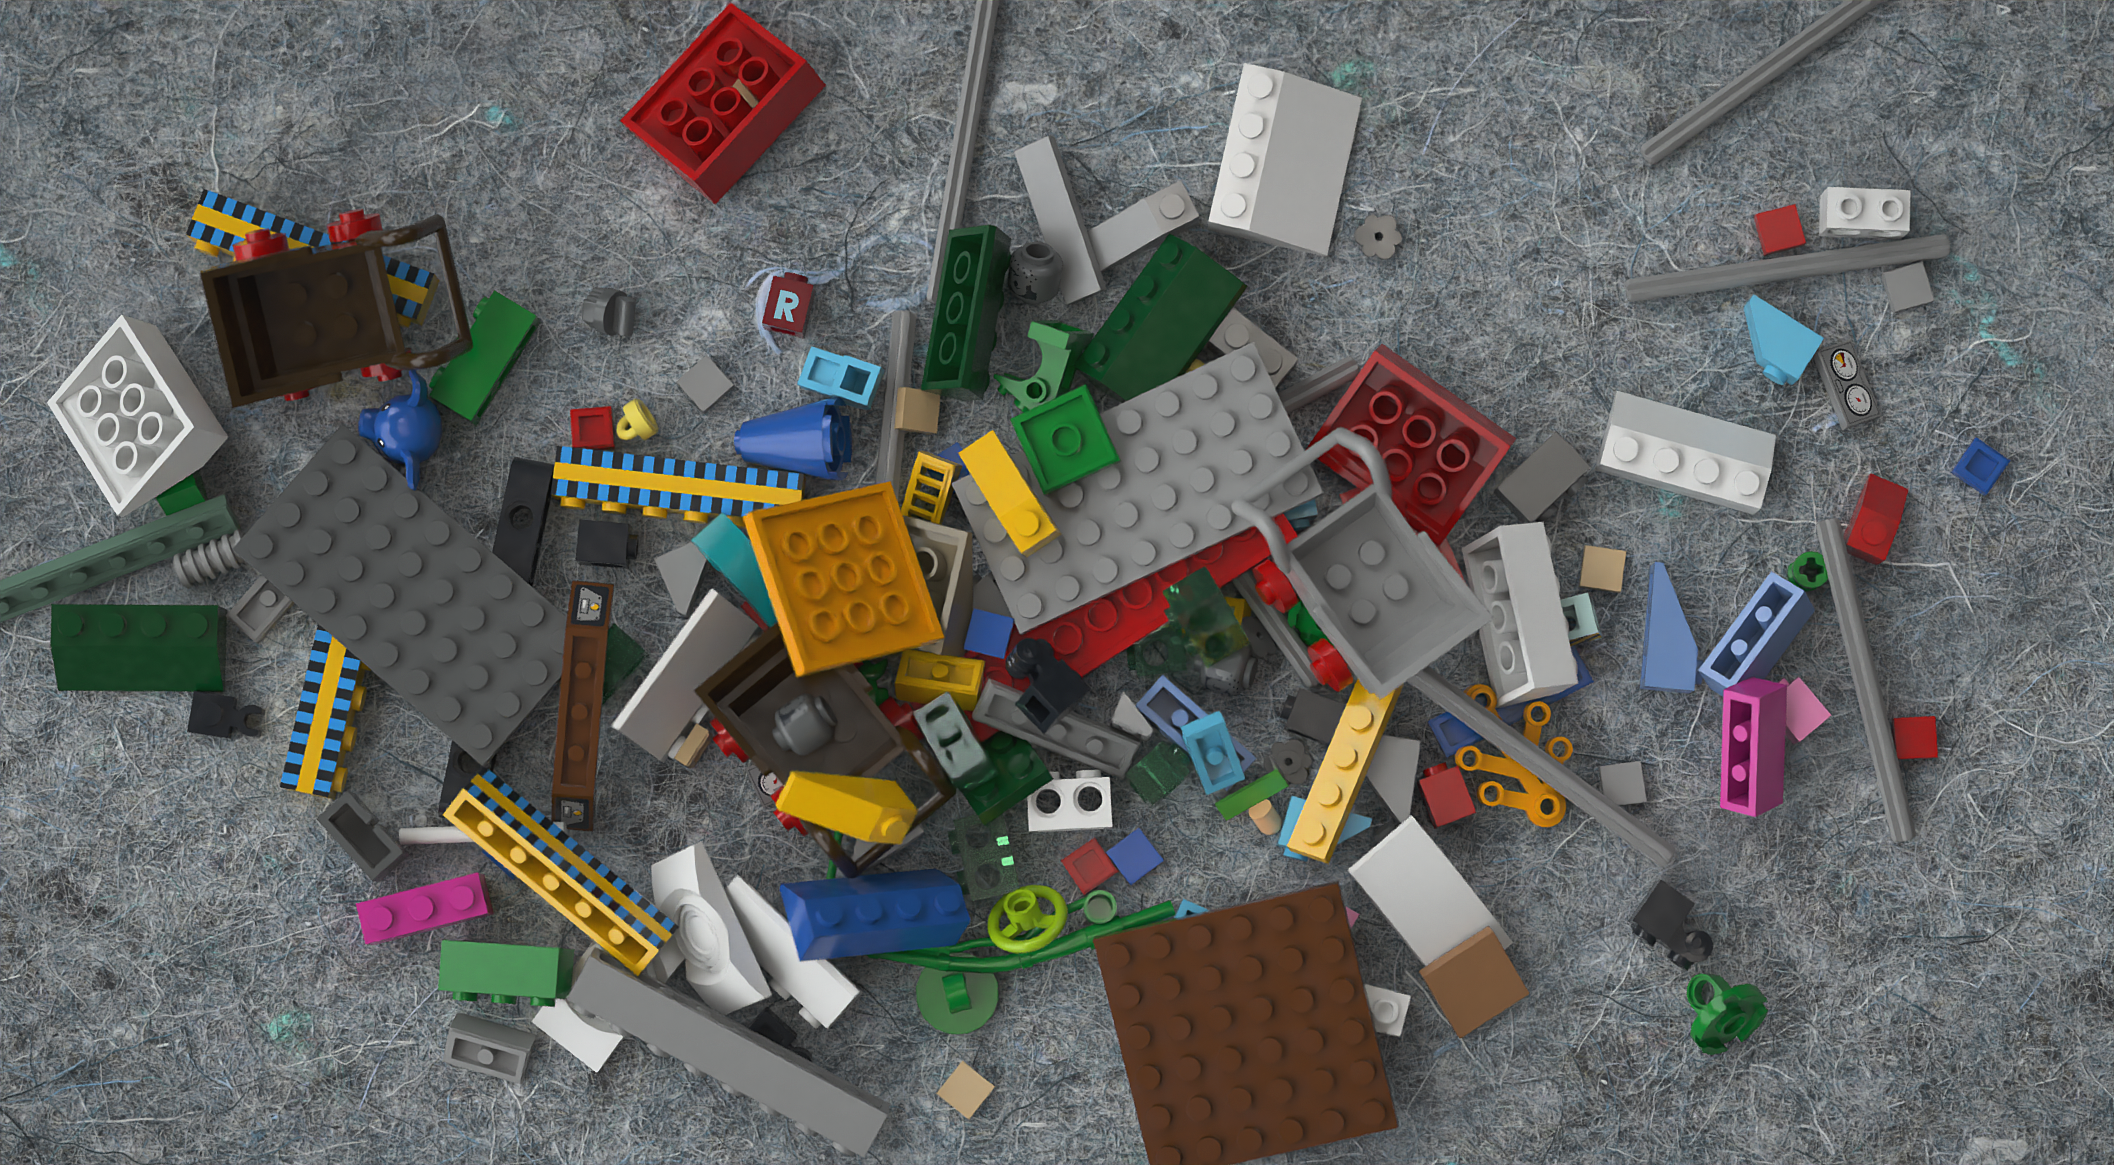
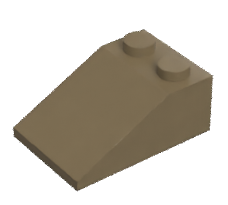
[902,515,973,657]

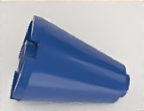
[734,397,852,480]

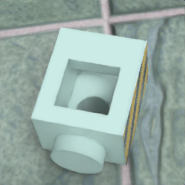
[1560,592,1602,646]

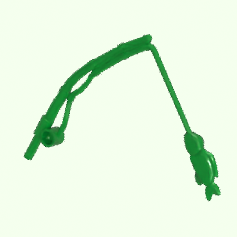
[826,659,1176,973]

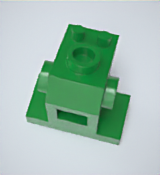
[993,320,1094,413]

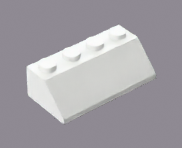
[1595,391,1776,515]
[1462,522,1578,708]
[724,875,864,1029]

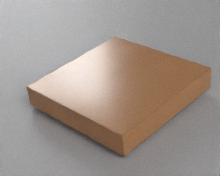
[1418,926,1530,1039]

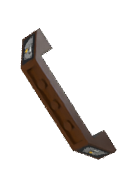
[551,580,614,832]

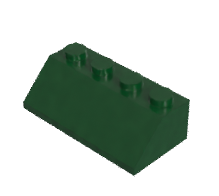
[921,224,1011,401]
[1073,233,1248,403]
[50,604,227,692]

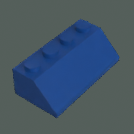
[779,868,971,962]

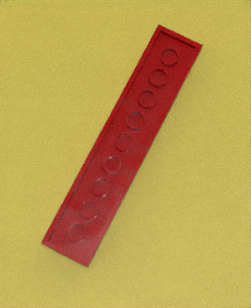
[909,513,1298,764]

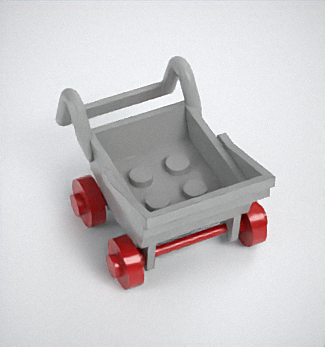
[1232,427,1494,699]

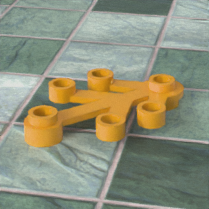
[1455,684,1573,827]

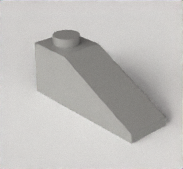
[1087,180,1200,273]

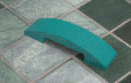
[691,513,778,628]

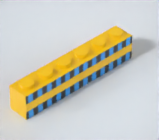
[186,189,440,328]
[551,446,806,529]
[280,624,371,800]
[443,767,679,976]

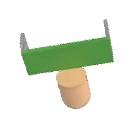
[1210,756,1289,835]

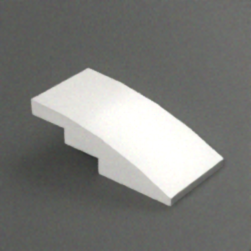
[1348,816,1513,967]

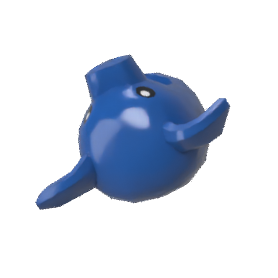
[358,370,442,491]

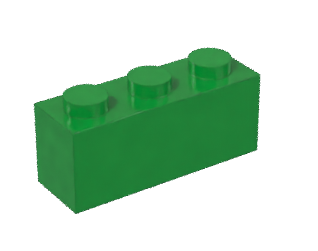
[429,290,541,426]
[438,940,575,1007]

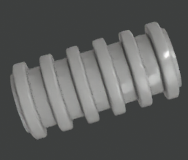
[173,529,249,589]

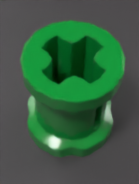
[1787,551,1828,592]

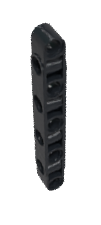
[438,457,555,819]

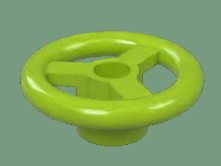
[987,885,1068,953]

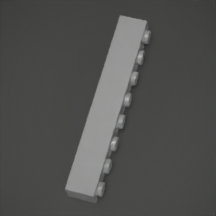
[566,947,890,1157]

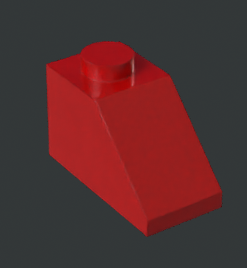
[1844,473,1909,565]

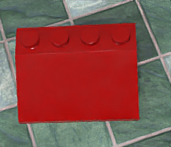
[620,2,826,205]
[1305,344,1517,546]

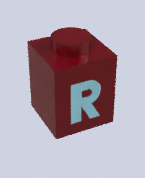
[762,272,816,339]

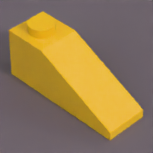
[958,430,1062,557]
[776,771,918,845]

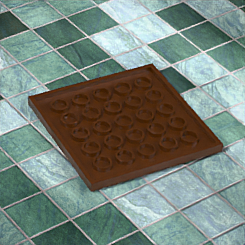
[1093,881,1399,1165]

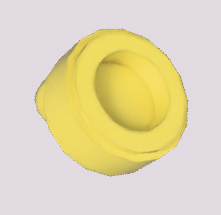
[616,398,658,440]

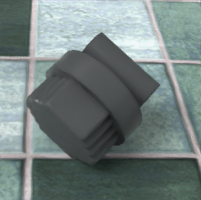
[582,287,636,336]

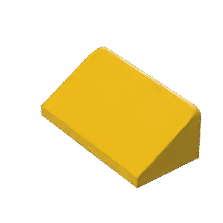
[895,649,985,711]

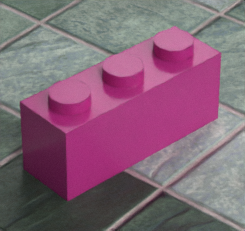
[1720,677,1787,817]
[356,872,494,945]

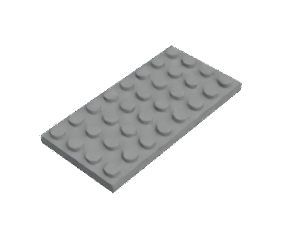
[952,342,1324,635]

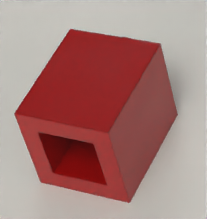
[1416,762,1476,829]

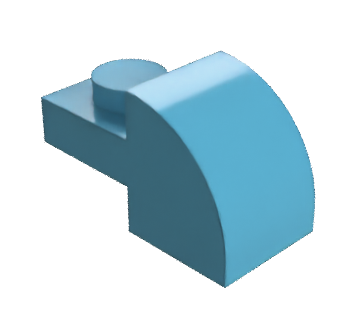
[797,346,885,410]

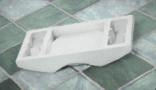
[651,841,772,1015]
[532,890,685,1073]

